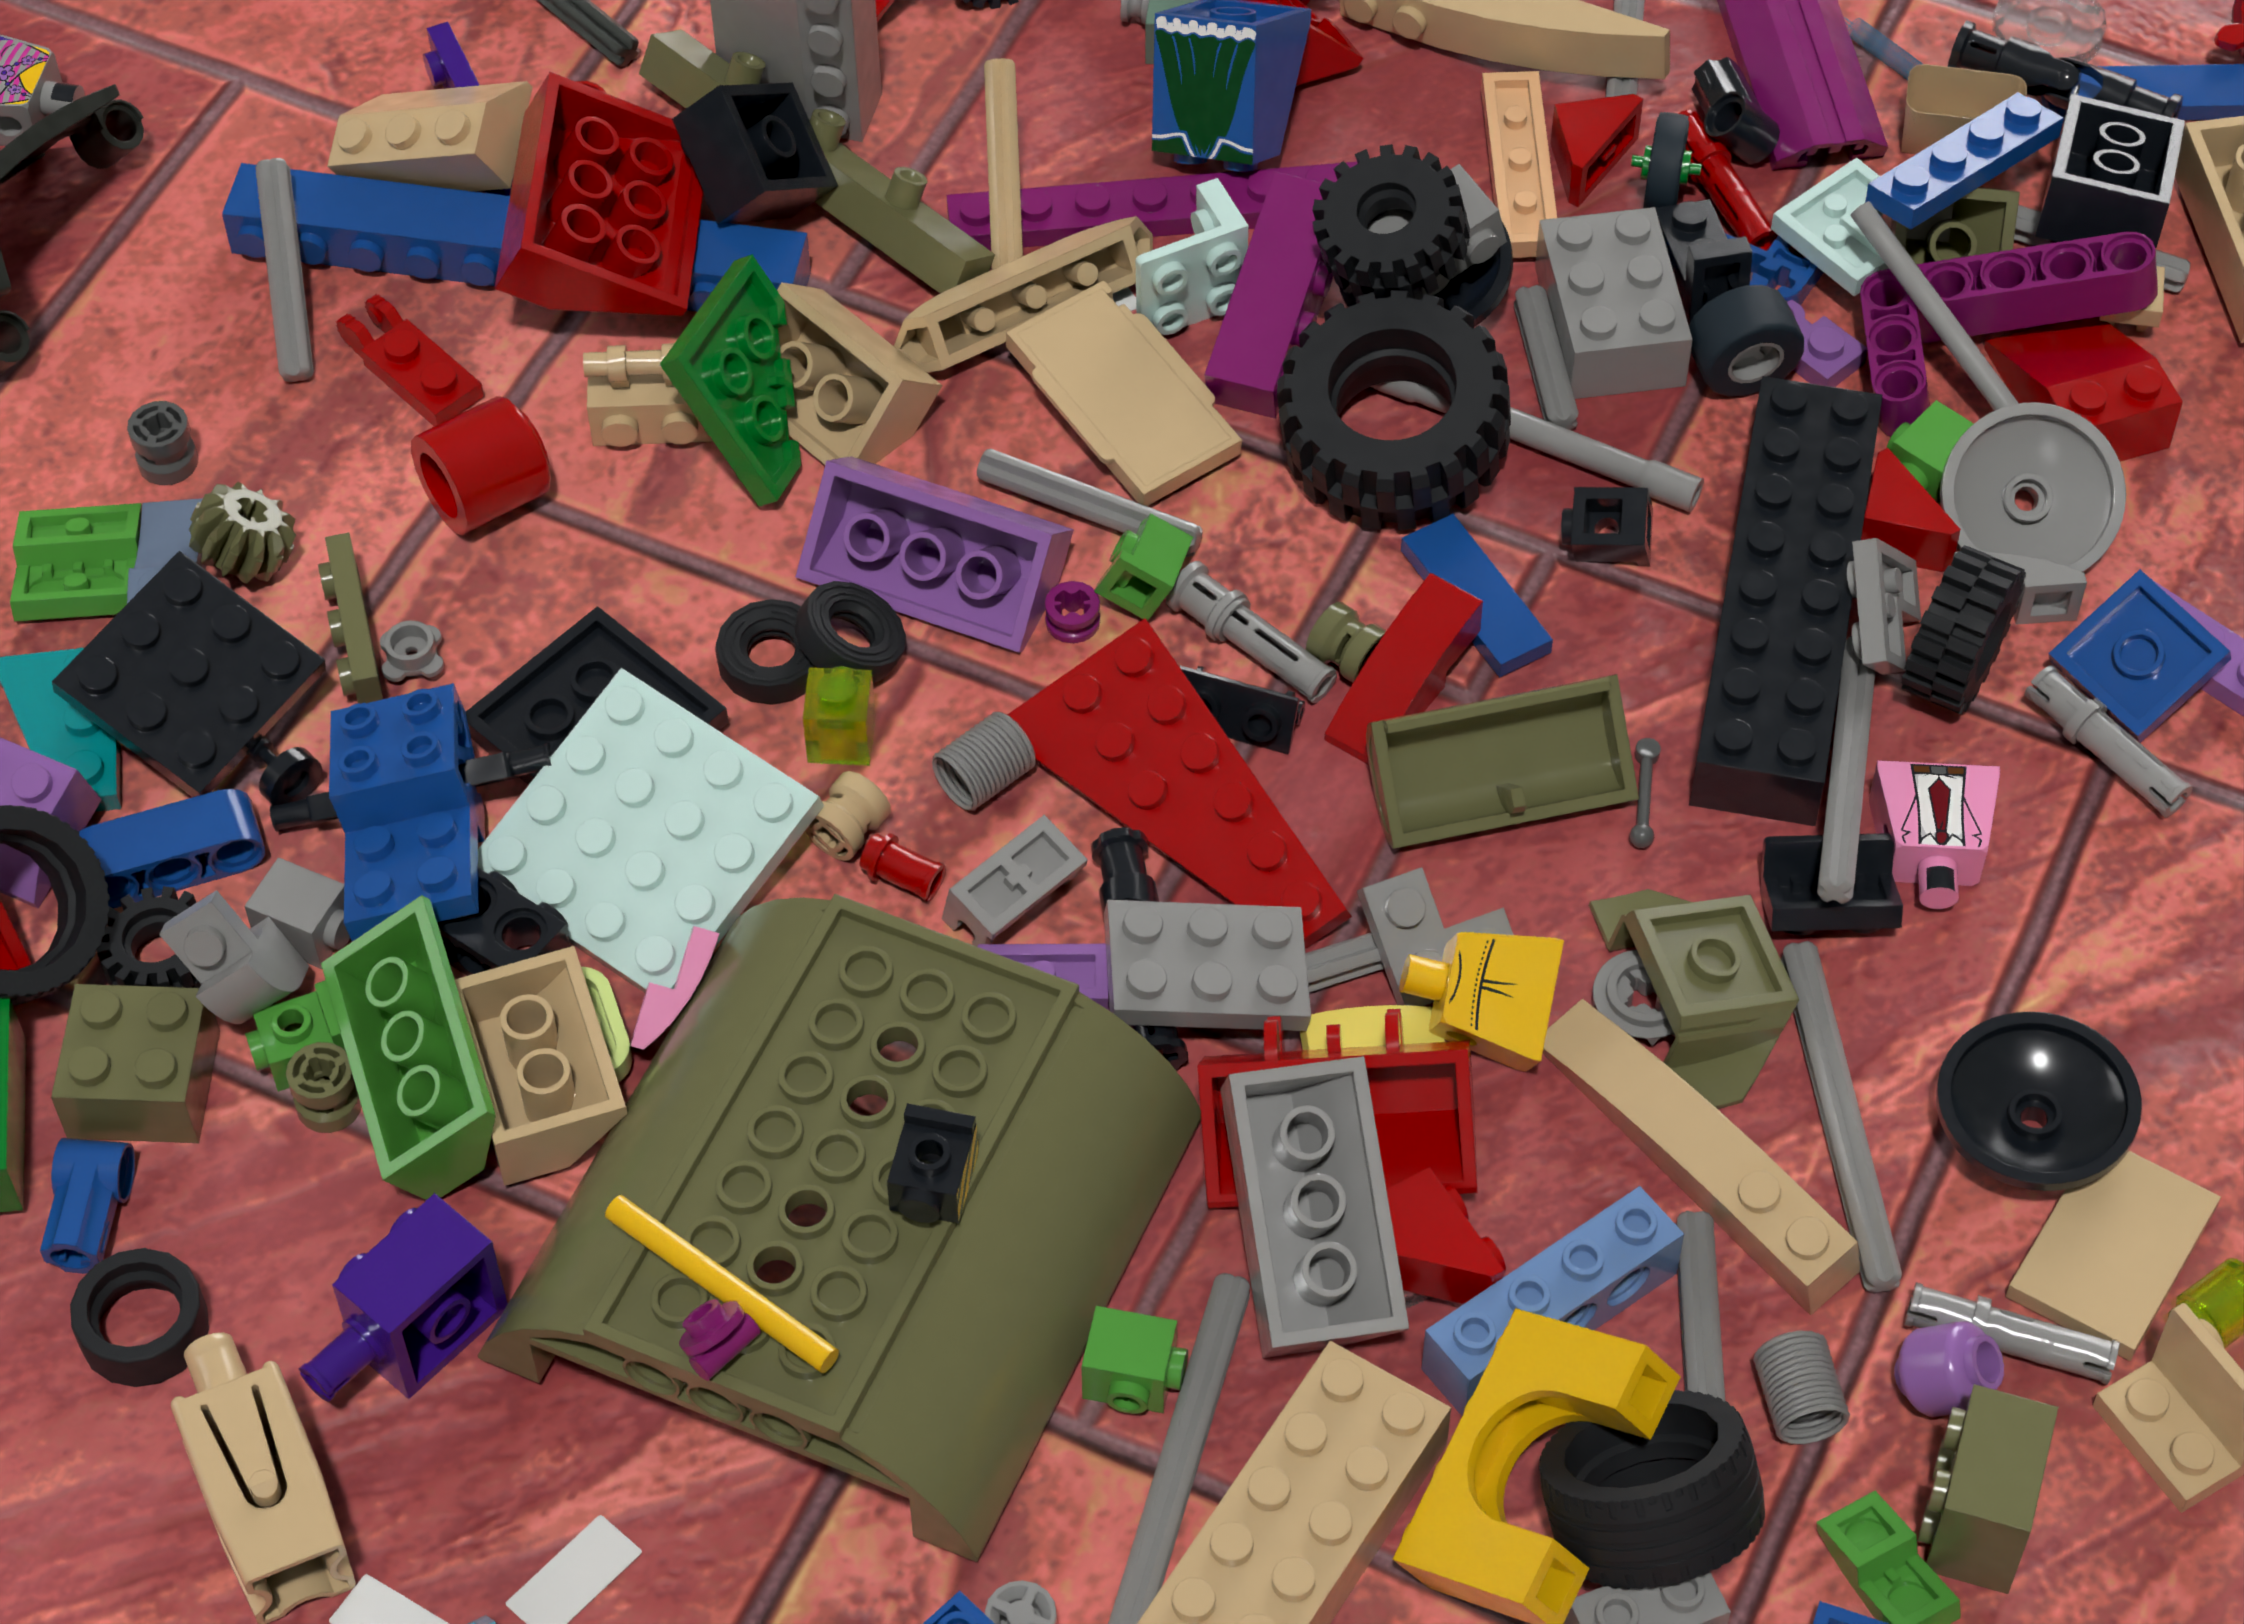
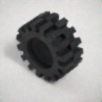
[97,886,201,988]

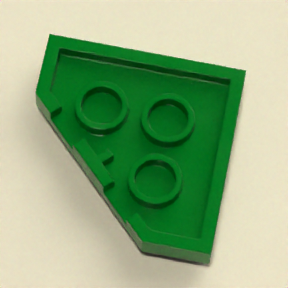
[659,254,801,507]

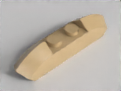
[894,216,1153,373]

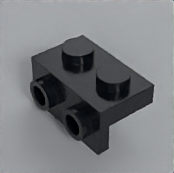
[1760,833,1903,935]

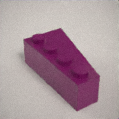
[1204,171,1333,419]

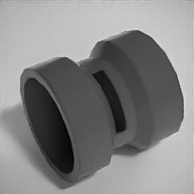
[127,401,198,485]

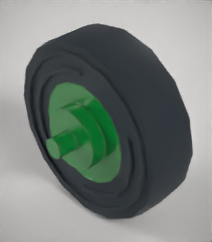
[1631,112,1702,208]

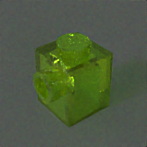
[803,666,876,766]

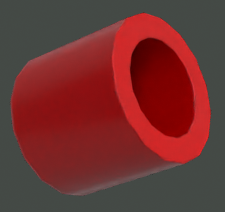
[411,396,551,535]

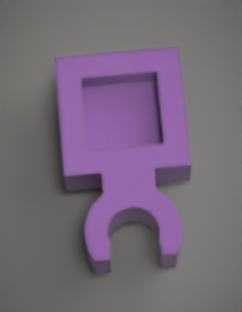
[1787,300,1868,387]

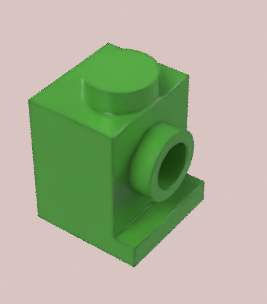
[1094,513,1193,621]
[245,980,346,1092]

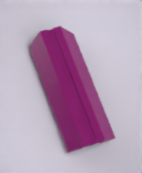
[1717,0,1888,170]

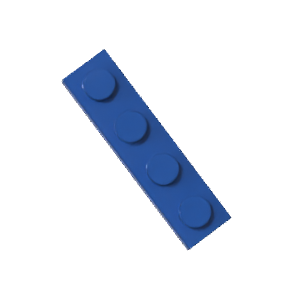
[1865,92,2064,229]

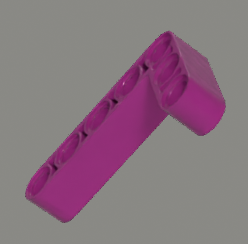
[1860,232,2158,437]

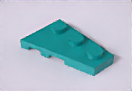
[0,648,121,812]

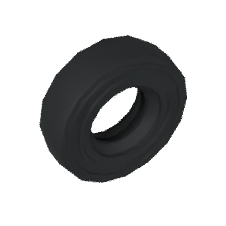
[794,581,906,685]
[715,599,823,704]

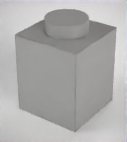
[244,857,350,969]

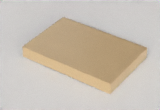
[2006,1151,2221,1361]

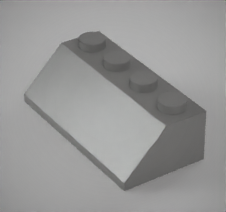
[1220,1056,1409,1358]

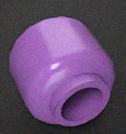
[1894,1321,2004,1417]

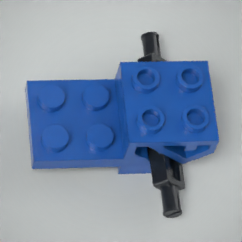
[270,683,553,941]

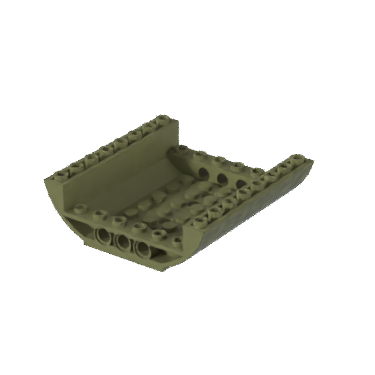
[478,894,1201,1562]

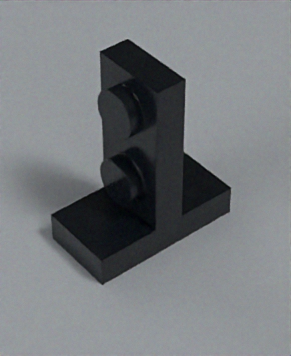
[1655,199,1753,325]

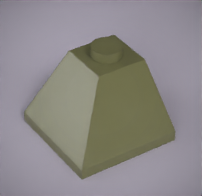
[1891,187,2020,264]

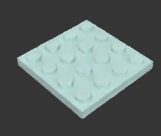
[478,668,824,993]

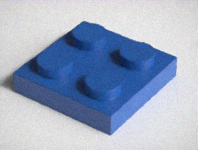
[2048,569,2231,743]

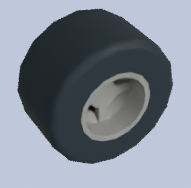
[1689,285,1804,397]

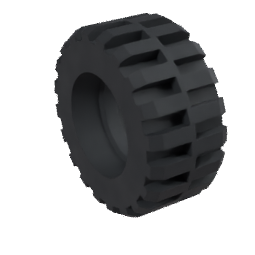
[1277,290,1511,530]

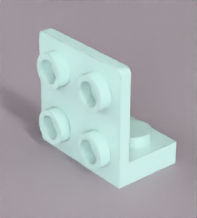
[1135,178,1249,335]

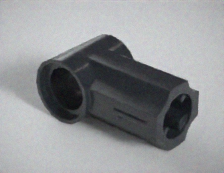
[1692,57,1780,164]

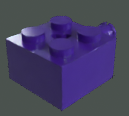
[299,1193,508,1402]

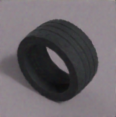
[0,805,110,1006]
[1539,1390,1765,1589]

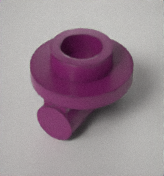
[679,1299,761,1381]

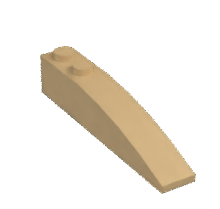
[1339,0,1670,79]
[1543,999,1860,1315]

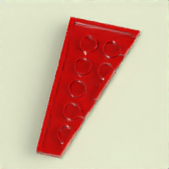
[1007,618,1352,949]

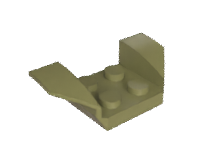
[1589,889,1799,1109]

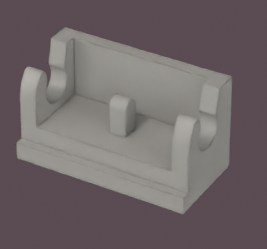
[942,815,1088,947]

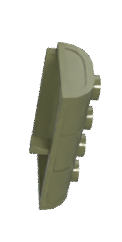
[1366,674,1639,848]

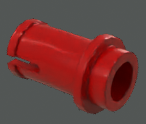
[859,833,946,902]

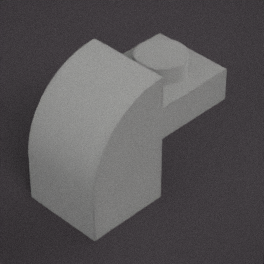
[159,890,309,1024]

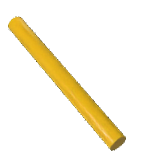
[605,1195,839,1373]

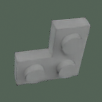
[1847,538,1921,675]
[1357,867,1514,1006]

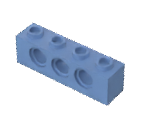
[1421,1186,1684,1416]

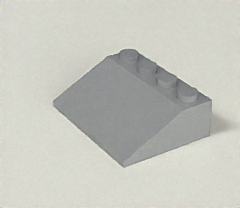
[710,0,882,142]

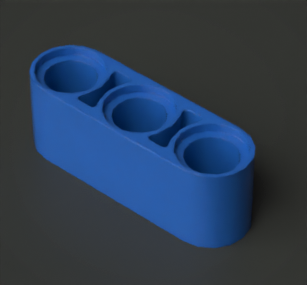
[79,789,265,909]

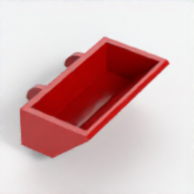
[1197,1009,1478,1208]

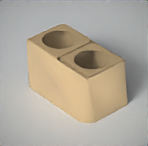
[1901,64,2027,154]

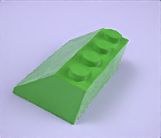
[321,895,496,1200]

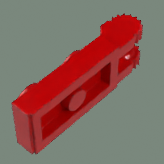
[336,294,484,426]

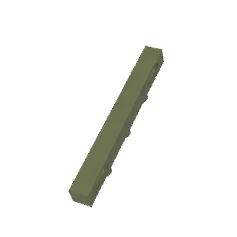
[639,30,995,294]

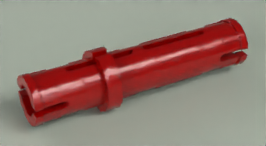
[1678,110,1778,251]

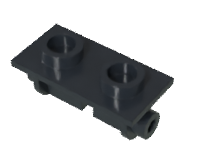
[1179,665,1305,754]

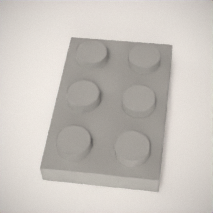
[1104,900,1311,1031]

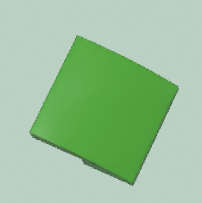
[10,503,142,622]

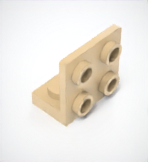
[2093,1303,2244,1513]

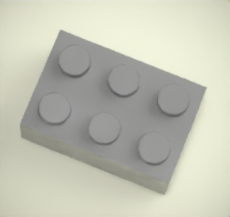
[1535,207,1693,399]

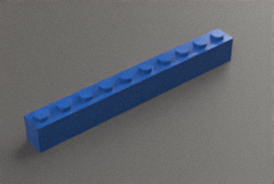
[222,163,811,312]

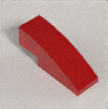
[1324,573,1483,765]

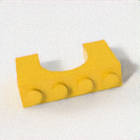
[1392,1308,1681,1624]

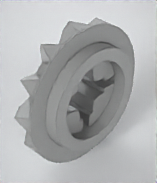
[1592,950,1676,1046]

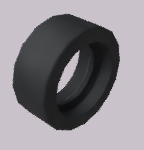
[70,1248,209,1387]

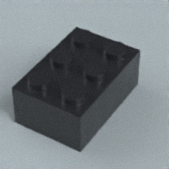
[2035,94,2185,248]

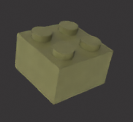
[51,984,220,1143]
[1917,1384,2059,1594]

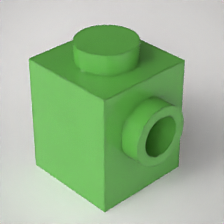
[1887,400,1974,505]
[1081,1306,1188,1414]

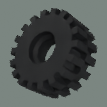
[1312,144,1470,299]
[1901,545,2026,714]

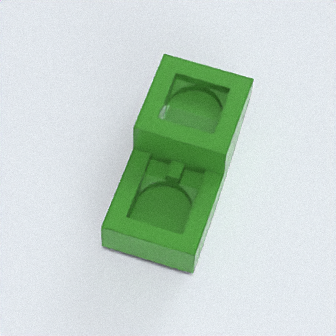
[1817,1490,1961,1624]

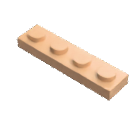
[1481,71,1557,258]

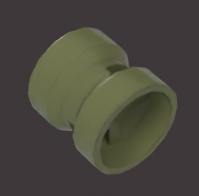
[1306,602,1386,683]
[286,1042,362,1133]

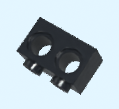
[437,868,571,976]

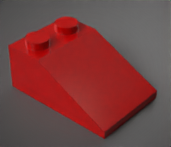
[1984,317,2183,462]

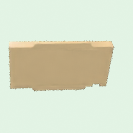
[1006,280,1242,506]

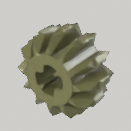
[189,482,296,584]

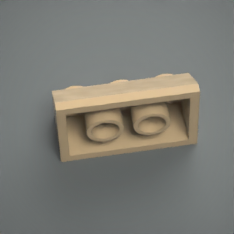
[327,81,533,191]
[777,282,943,465]
[455,946,627,1186]

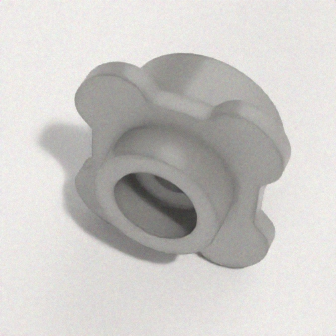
[380,620,444,682]

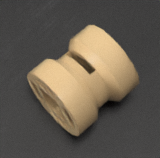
[805,771,891,861]

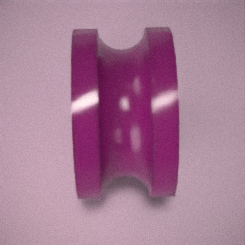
[1045,581,1101,644]

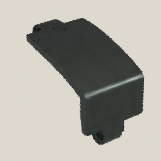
[0,84,144,375]

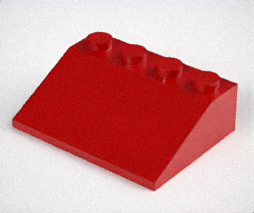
[494,72,703,316]

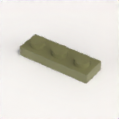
[318,532,384,703]

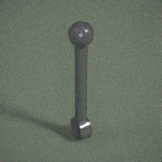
[1629,738,1661,849]

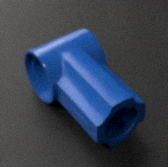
[40,1138,135,1274]

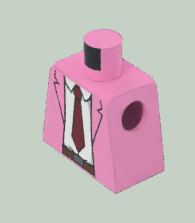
[1869,760,2000,909]

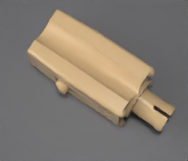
[171,1332,356,1624]

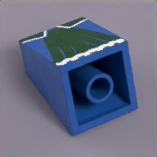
[1152,0,1311,171]

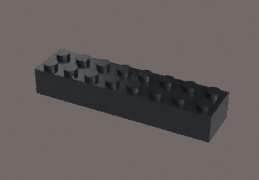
[1689,376,1883,826]

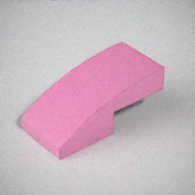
[630,926,720,1050]

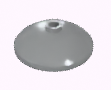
[1940,402,2126,572]

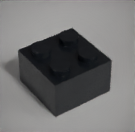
[672,82,838,224]

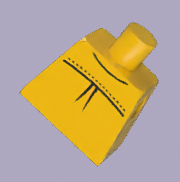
[1399,932,1564,1072]

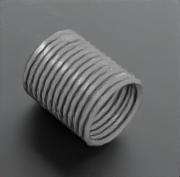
[932,712,1036,811]
[1753,1330,1850,1444]

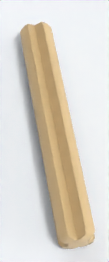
[984,58,1023,270]

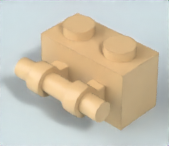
[583,343,712,447]

